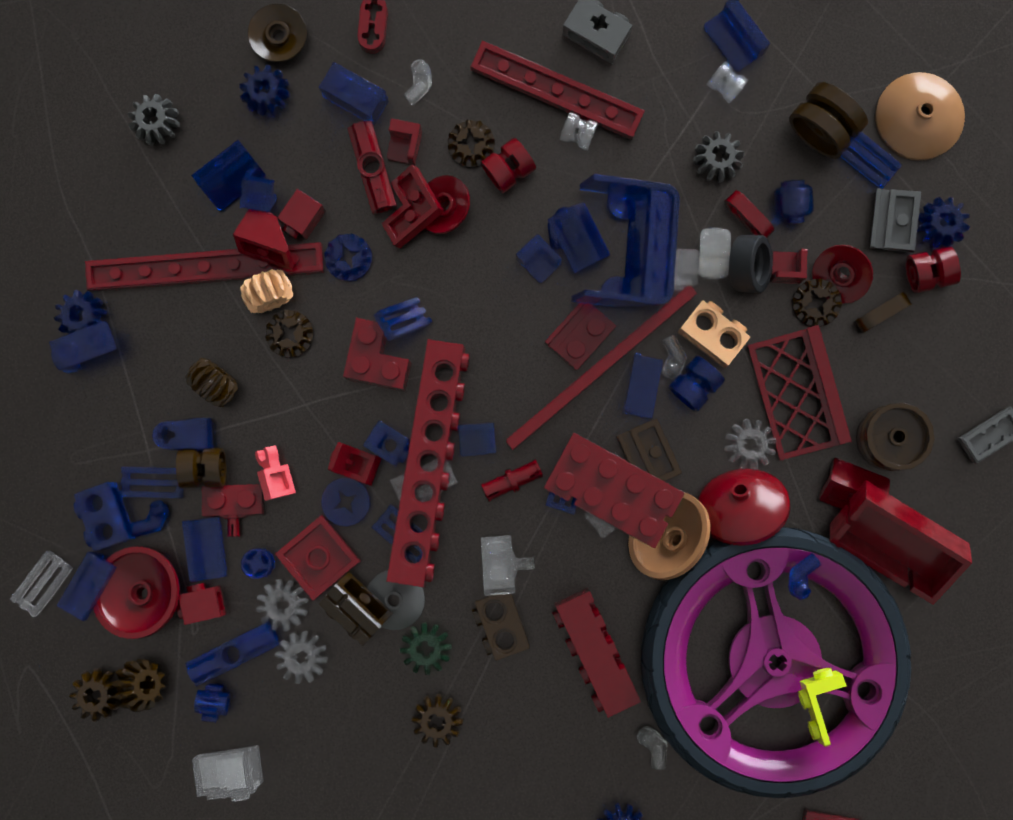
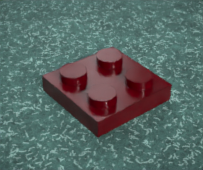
[275,515,361,601]

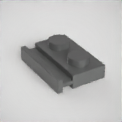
[869,188,921,253]

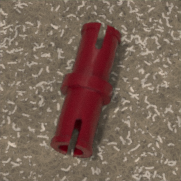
[481,460,543,502]

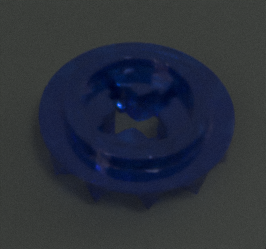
[324,233,372,281]
[321,478,370,526]

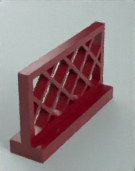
[748,325,852,460]

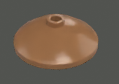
[875,72,965,161]
[628,492,710,580]

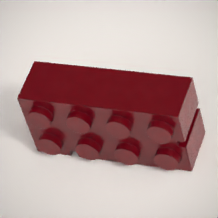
[543,433,685,548]
[830,481,972,605]

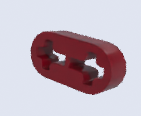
[357,0,388,54]
[724,190,775,238]

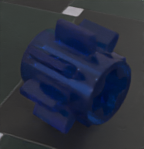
[194,683,230,723]

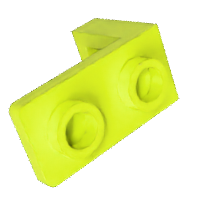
[798,668,846,747]

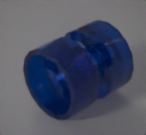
[668,355,726,413]

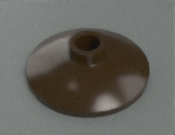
[248,4,307,62]

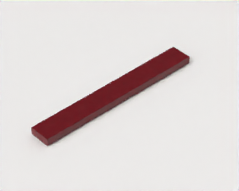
[85,242,325,292]
[506,285,697,451]

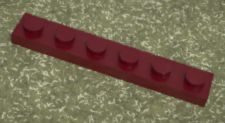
[470,40,645,140]

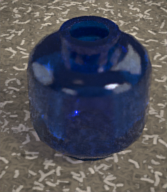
[774,179,814,224]

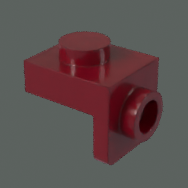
[328,442,382,486]

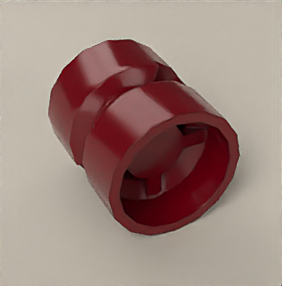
[480,138,536,194]
[905,246,961,293]

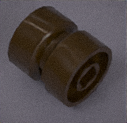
[176,448,227,488]

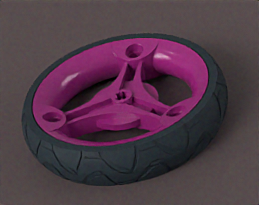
[641,527,911,798]

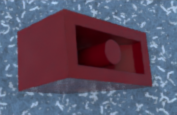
[233,208,294,270]

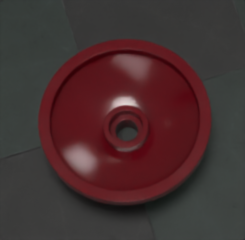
[698,468,790,546]
[91,546,179,639]

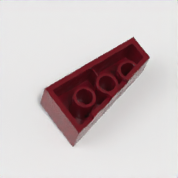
[552,588,641,718]

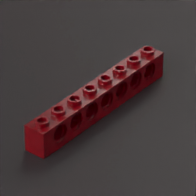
[386,339,470,588]

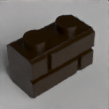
[319,572,393,646]

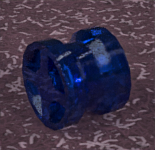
[241,548,275,579]

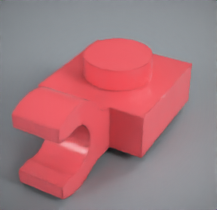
[255,445,296,501]

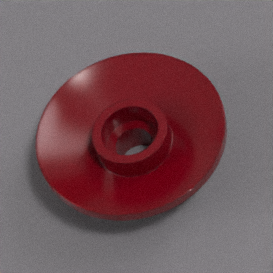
[425,175,470,234]
[812,245,873,303]

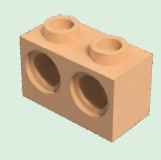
[678,300,750,368]

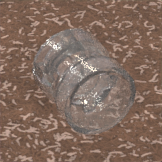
[707,61,749,104]
[560,112,598,150]

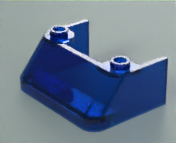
[571,174,680,307]

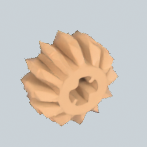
[240,269,293,314]

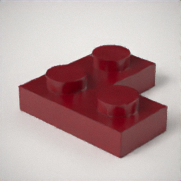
[381,164,444,249]

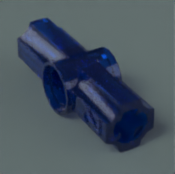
[185,621,281,687]

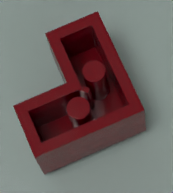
[343,318,412,392]

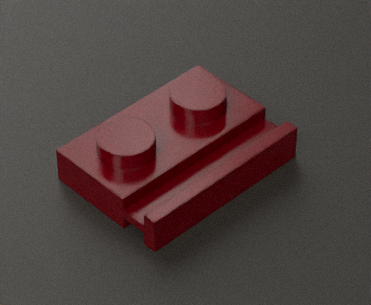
[545,298,616,371]

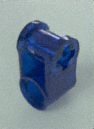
[152,418,213,450]

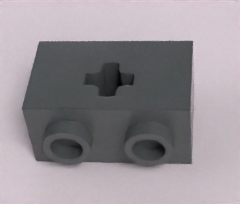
[562,0,633,64]

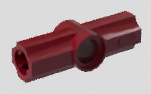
[347,121,397,214]

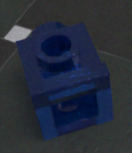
[363,420,410,466]

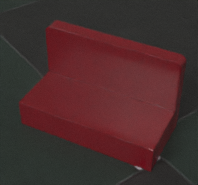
[819,458,890,509]

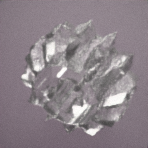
[698,227,731,279]
[724,419,776,470]
[256,579,309,631]
[275,631,328,684]

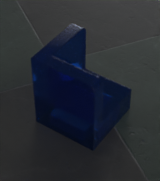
[240,168,277,212]
[516,234,563,284]
[458,423,496,457]

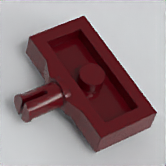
[202,484,264,537]

